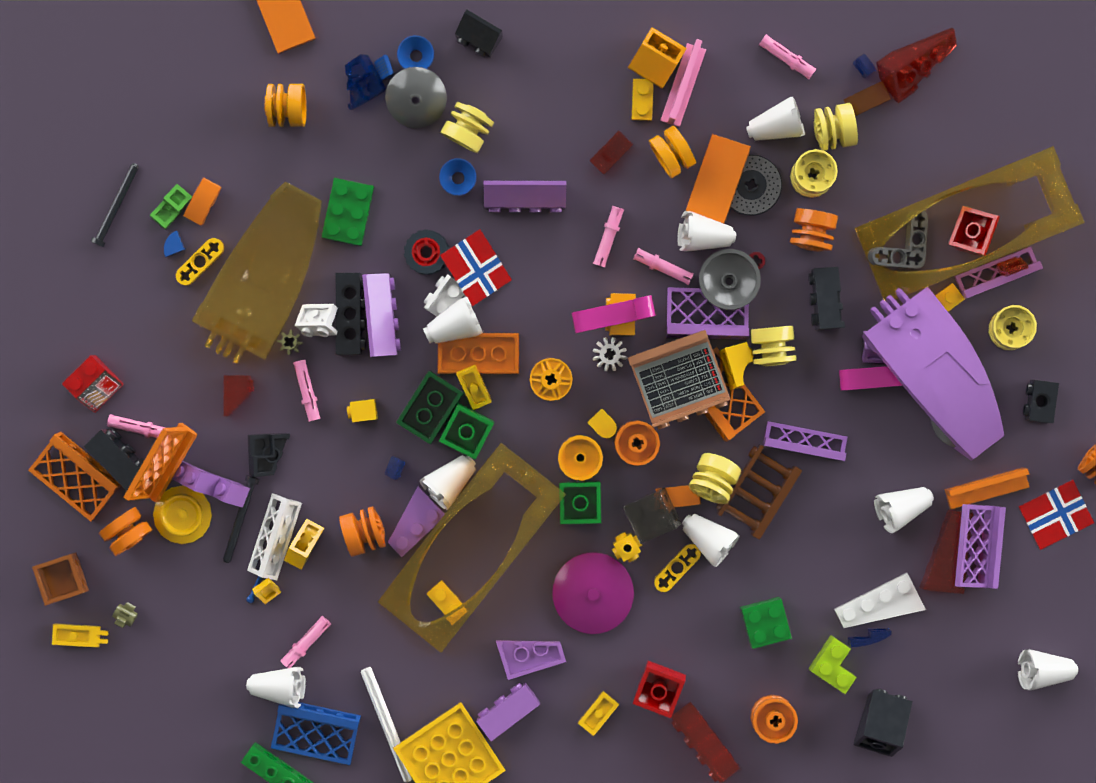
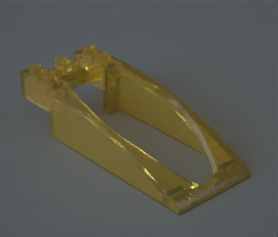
[855,146,1085,302]
[378,443,566,652]

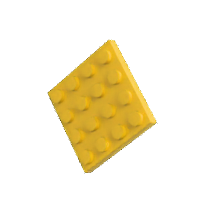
[393,702,506,783]

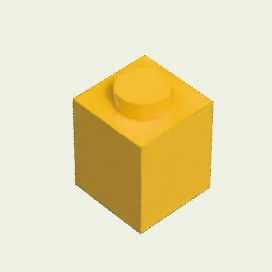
[347,399,378,422]

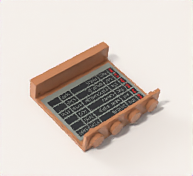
[628,330,731,429]

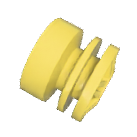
[440,102,494,153]
[814,103,858,151]
[790,149,838,198]
[988,305,1037,350]
[750,326,796,366]
[688,453,741,504]

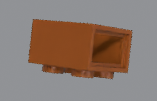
[32,552,89,606]

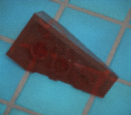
[876,28,957,103]

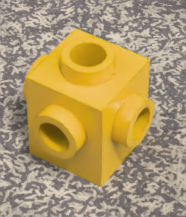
[612,532,642,563]

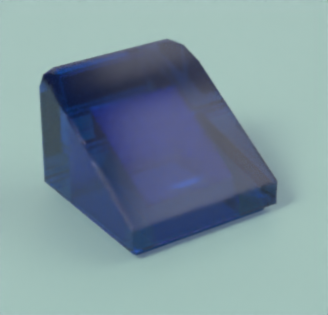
[853,54,876,78]
[385,456,406,480]

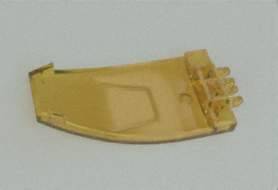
[192,182,322,363]

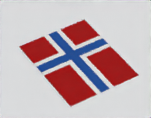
[440,229,512,306]
[1019,480,1094,550]

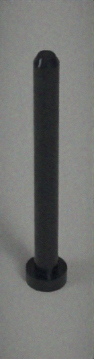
[91,163,139,247]
[223,475,260,563]

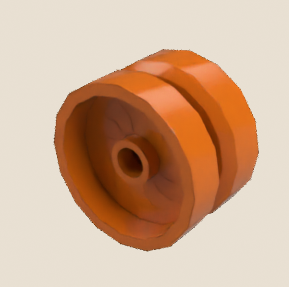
[614,420,660,466]
[99,507,153,556]
[750,695,798,744]

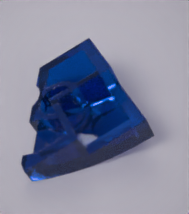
[345,54,386,110]

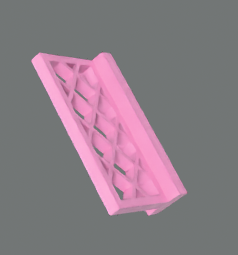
[660,39,706,127]

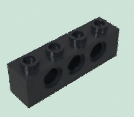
[335,273,366,355]

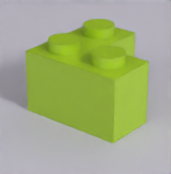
[808,635,857,694]

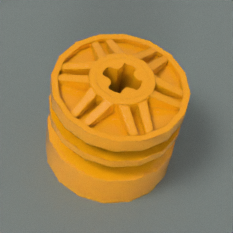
[264,84,307,127]
[530,358,573,401]

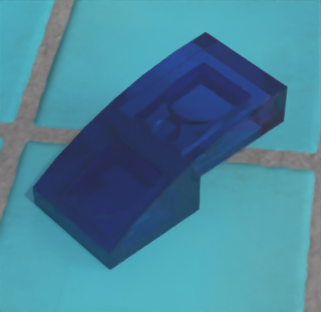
[848,628,892,647]

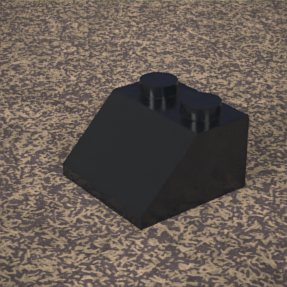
[455,9,503,58]

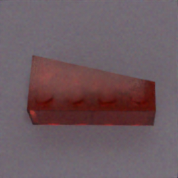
[919,509,973,594]
[671,702,742,783]

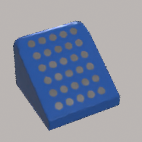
[374,55,394,81]

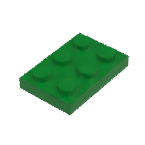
[322,178,374,246]

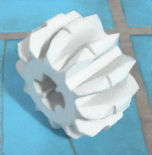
[593,337,627,371]

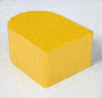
[587,409,617,438]

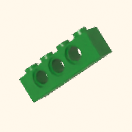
[240,742,314,783]

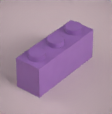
[476,682,540,741]

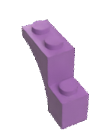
[172,461,250,508]

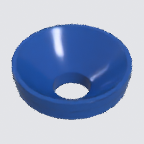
[397,35,434,69]
[439,158,476,196]

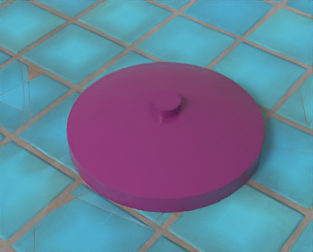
[553,552,634,634]

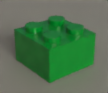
[439,403,494,460]
[559,481,601,524]
[740,597,792,649]

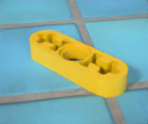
[176,238,224,285]
[654,544,701,592]

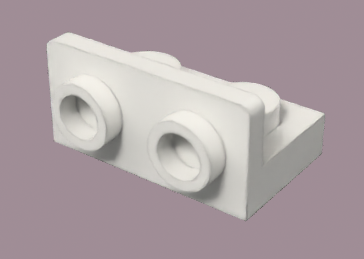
[424,274,465,317]
[295,304,338,337]

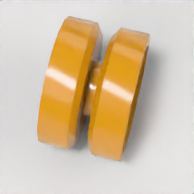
[648,125,696,179]
[558,435,603,481]

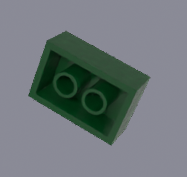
[396,371,464,444]

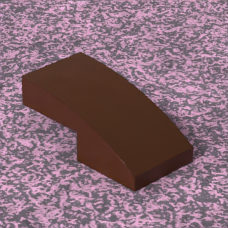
[843,81,891,117]

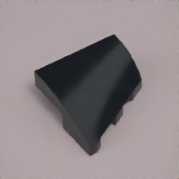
[248,433,290,477]

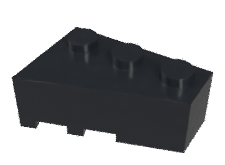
[808,267,845,330]

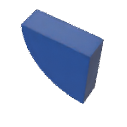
[164,231,185,257]

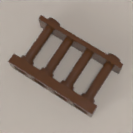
[716,444,802,540]

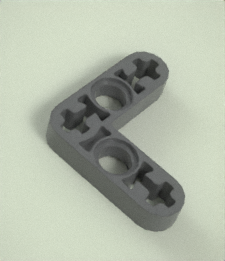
[868,209,928,269]

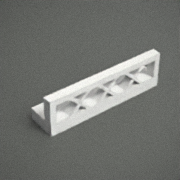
[247,493,302,580]

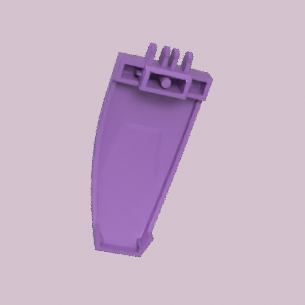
[862,287,1004,461]

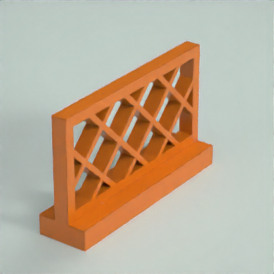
[704,347,765,442]
[124,423,198,502]
[28,432,121,522]

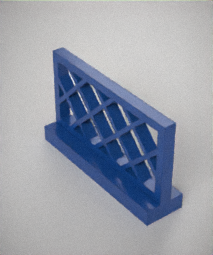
[271,702,361,765]

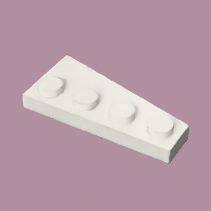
[834,573,926,628]

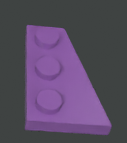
[388,485,446,557]
[496,640,566,680]

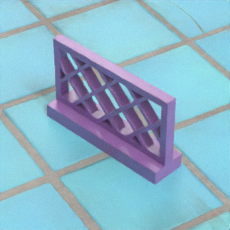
[666,287,749,340]
[955,504,1006,589]

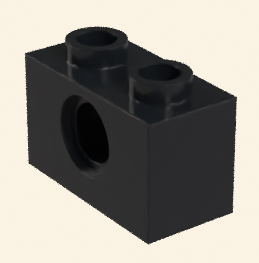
[1023,380,1059,423]

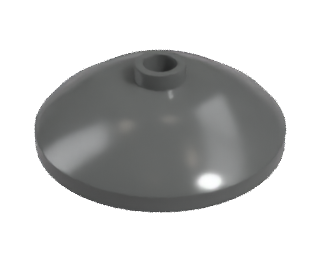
[385,67,447,128]
[699,249,761,310]

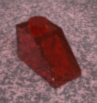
[224,375,254,416]

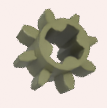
[277,330,303,355]
[112,602,138,628]

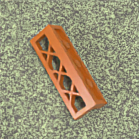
[944,467,1029,509]

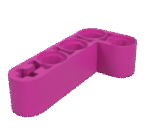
[571,295,656,333]
[839,366,903,390]

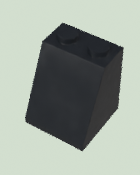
[853,689,913,757]

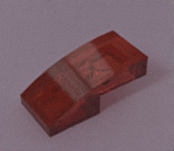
[589,130,634,174]
[996,257,1029,277]

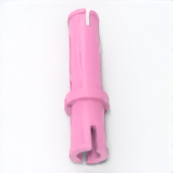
[759,34,816,79]
[593,206,624,268]
[633,248,694,285]
[293,360,321,422]
[107,414,168,438]
[280,616,331,668]

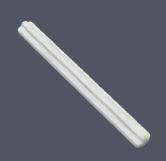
[361,667,413,782]

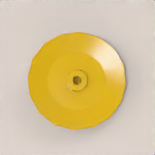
[153,485,212,544]

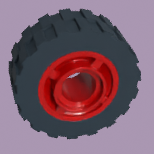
[404,229,449,275]

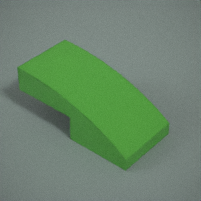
[150,184,192,230]

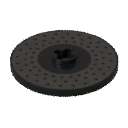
[730,155,782,216]

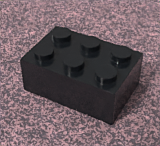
[84,429,144,491]

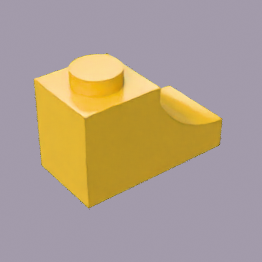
[719,342,753,390]
[284,519,324,570]

